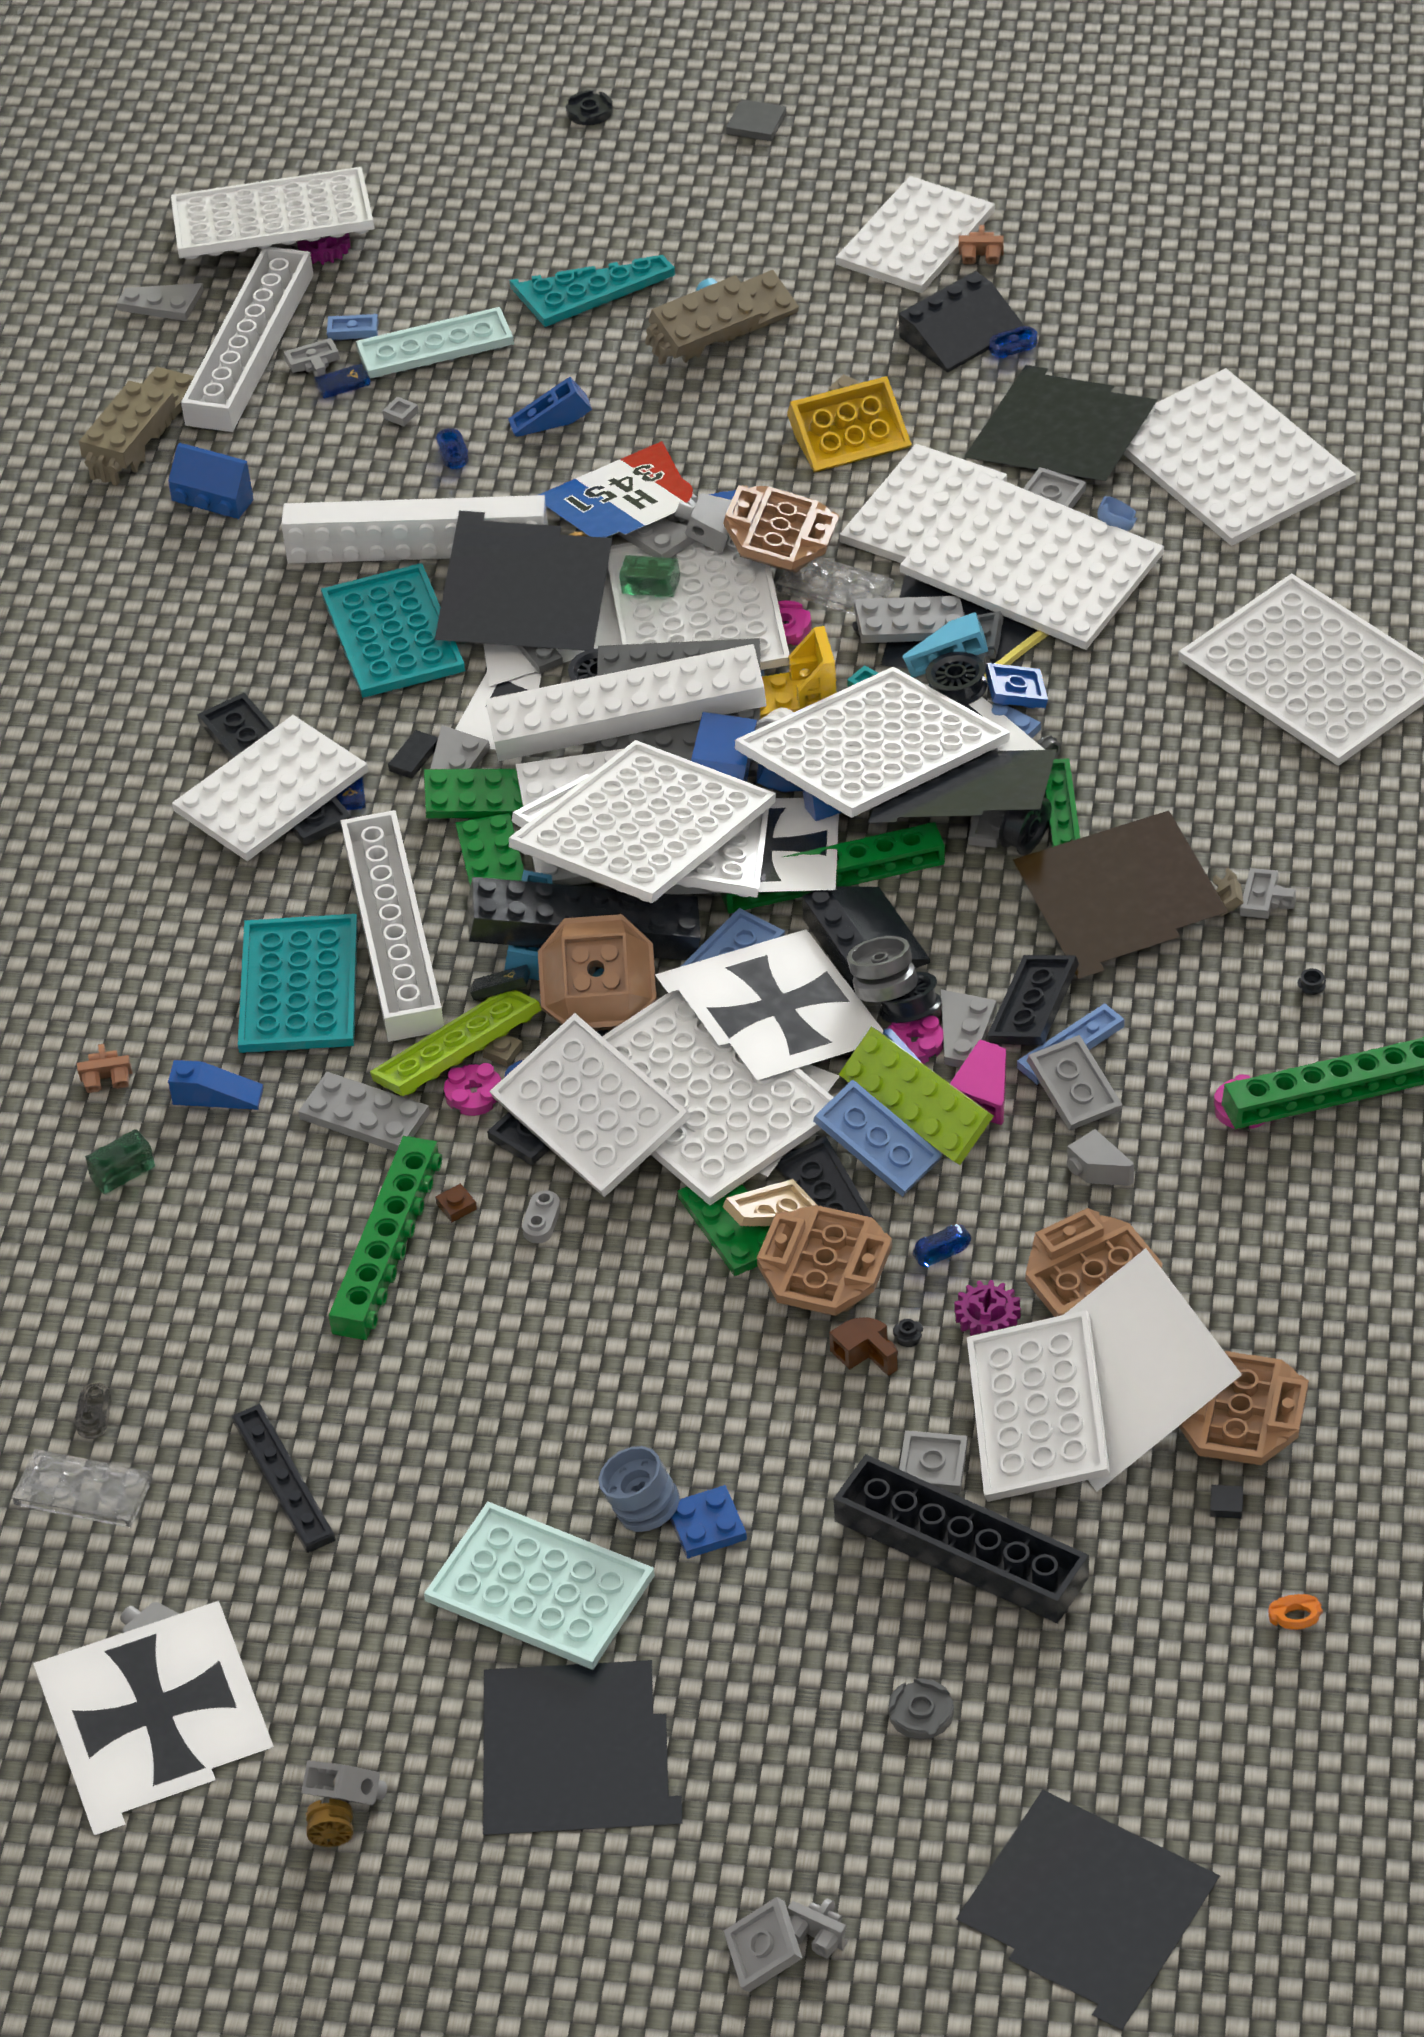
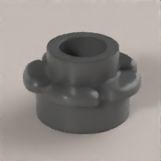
[1037,735,1061,759]

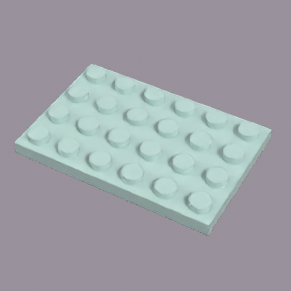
[424,1501,655,1670]

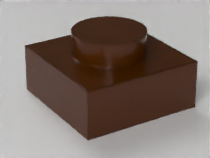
[435,1183,477,1223]

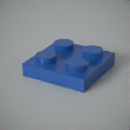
[985,663,1048,709]
[670,1485,747,1559]

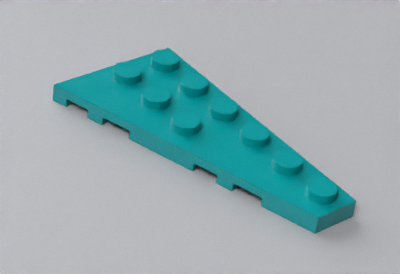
[509,255,675,327]

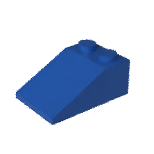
[691,712,757,782]

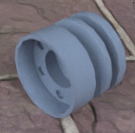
[598,1446,680,1532]

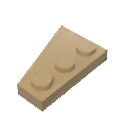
[723,1179,817,1226]

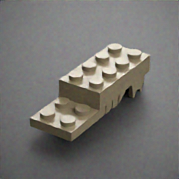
[645,270,799,365]
[79,366,195,486]

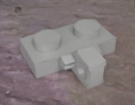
[284,338,340,381]
[1240,868,1296,919]

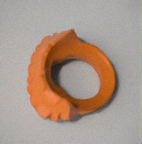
[1268,1594,1323,1630]

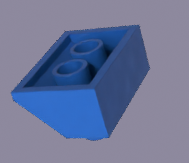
[168,443,254,519]

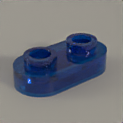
[989,326,1038,358]
[436,428,469,469]
[912,1224,971,1267]

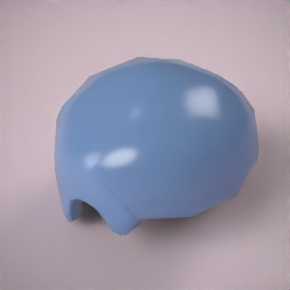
[1097,496,1137,531]

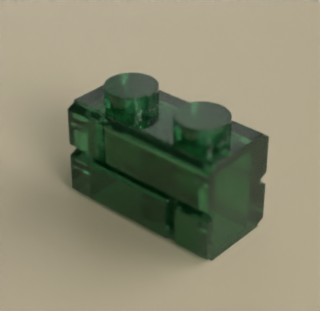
[619,555,680,597]
[85,1129,155,1194]

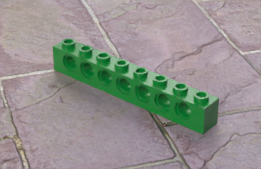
[721,822,945,914]
[1222,1037,1424,1129]
[328,1135,442,1341]

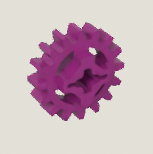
[297,233,351,265]
[954,1280,1021,1336]

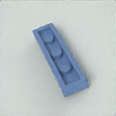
[1017,1003,1124,1085]

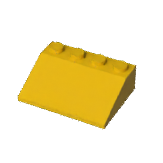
[787,376,912,473]

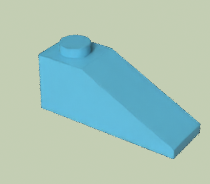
[903,612,988,678]

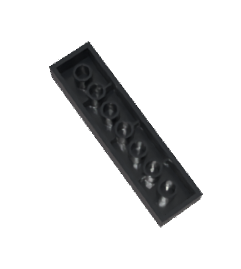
[467,877,701,960]
[833,1454,1089,1624]

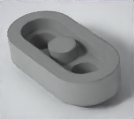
[522,1190,561,1243]

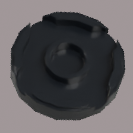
[566,90,613,125]

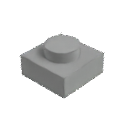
[382,397,419,427]

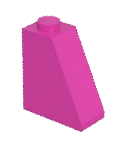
[950,1039,1006,1125]

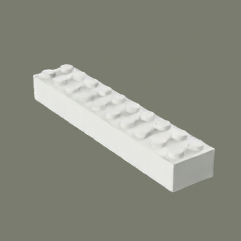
[181,247,313,432]
[281,495,548,564]
[485,644,766,762]
[341,810,444,1042]

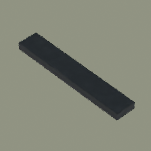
[232,1404,336,1553]

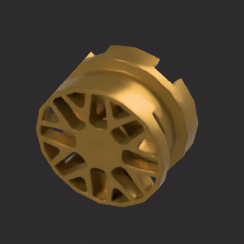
[306,1798,353,1847]

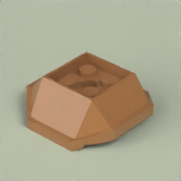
[723,485,839,573]
[538,914,657,1031]
[757,1205,892,1316]
[1025,1208,1163,1317]
[1178,1351,1309,1465]

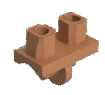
[959,225,1004,264]
[77,1044,133,1093]

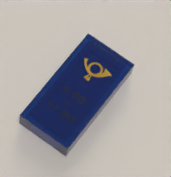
[314,363,371,399]
[337,776,366,810]

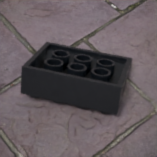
[898,271,1025,373]
[802,886,930,992]

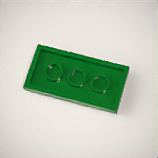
[424,769,523,819]
[456,813,524,886]
[677,1184,770,1277]

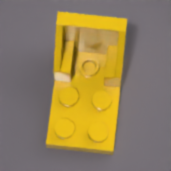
[761,626,837,719]

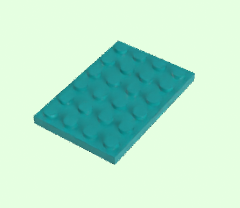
[321,563,465,698]
[238,914,358,1053]

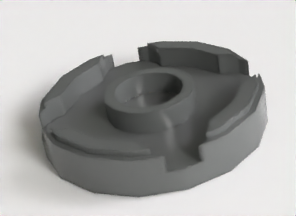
[888,1678,954,1740]

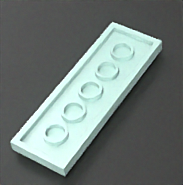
[356,307,514,379]

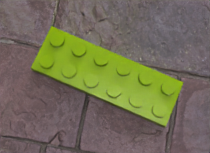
[370,990,542,1096]
[838,1026,994,1165]

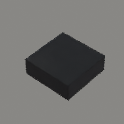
[1210,1485,1243,1519]

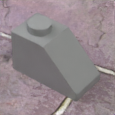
[1067,1129,1134,1186]

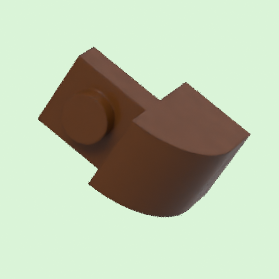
[829,1317,898,1376]

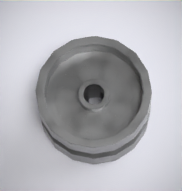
[847,936,918,1002]

